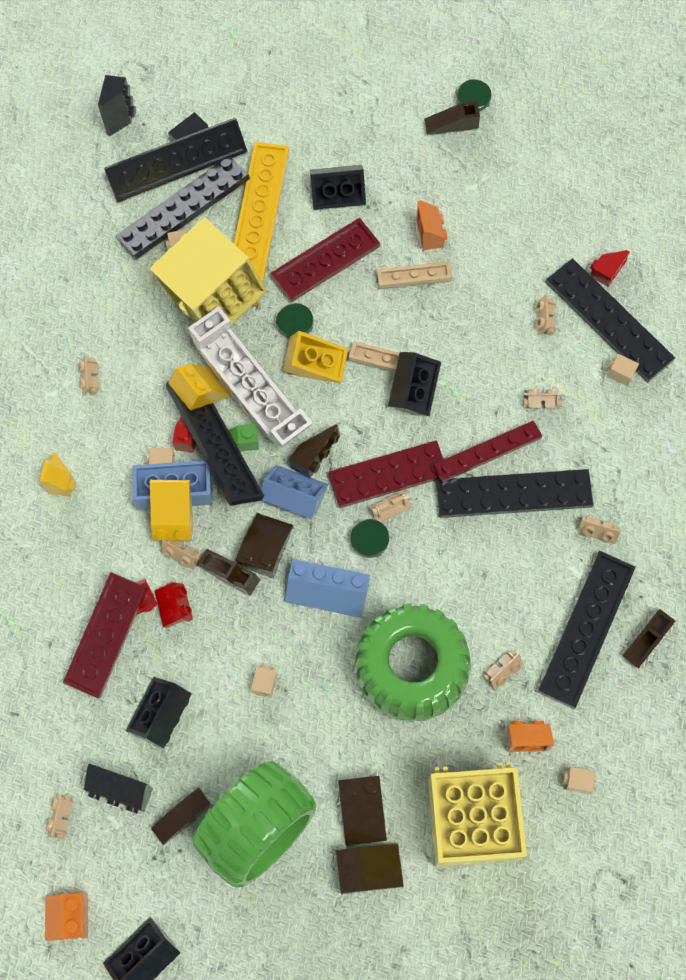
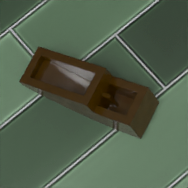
[197,549,260,596]
[623,609,676,668]
[151,787,213,846]

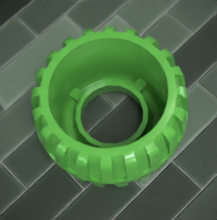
[355,603,471,722]
[193,761,316,888]

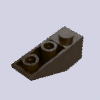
[424,101,480,135]
[289,424,340,478]

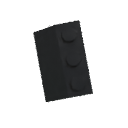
[98,75,136,136]
[309,165,366,210]
[388,352,441,417]
[126,677,192,749]
[83,764,153,814]
[103,917,181,980]

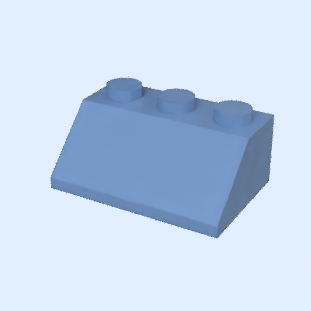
[261,465,329,519]

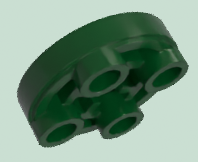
[457,79,492,111]
[277,303,313,340]
[351,519,389,558]

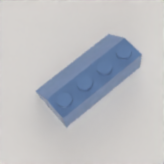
[133,460,213,510]
[285,559,370,618]

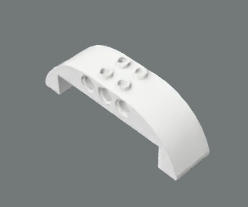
[188,306,313,447]

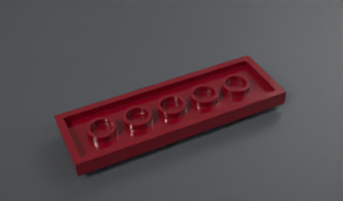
[271,217,380,302]
[328,440,444,509]
[63,572,148,699]

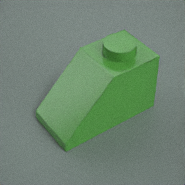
[229,424,259,452]

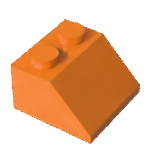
[416,200,447,251]
[507,720,554,752]
[45,893,88,941]

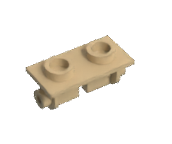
[536,295,556,335]
[78,355,99,396]
[523,389,563,408]
[369,491,412,522]
[578,515,620,544]
[161,540,201,570]
[483,650,523,690]
[46,794,74,839]

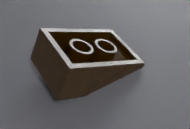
[235,513,294,579]
[338,775,387,846]
[336,844,404,895]

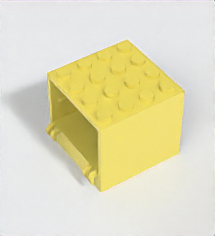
[150,217,267,326]
[428,762,527,868]

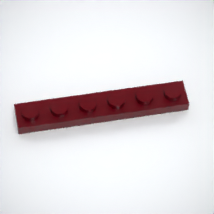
[433,420,543,483]

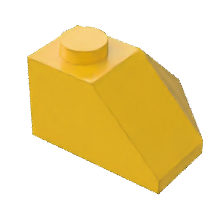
[40,452,76,497]

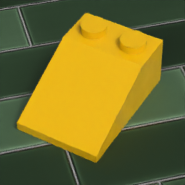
[283,331,348,383]
[168,364,231,410]
[150,480,194,541]

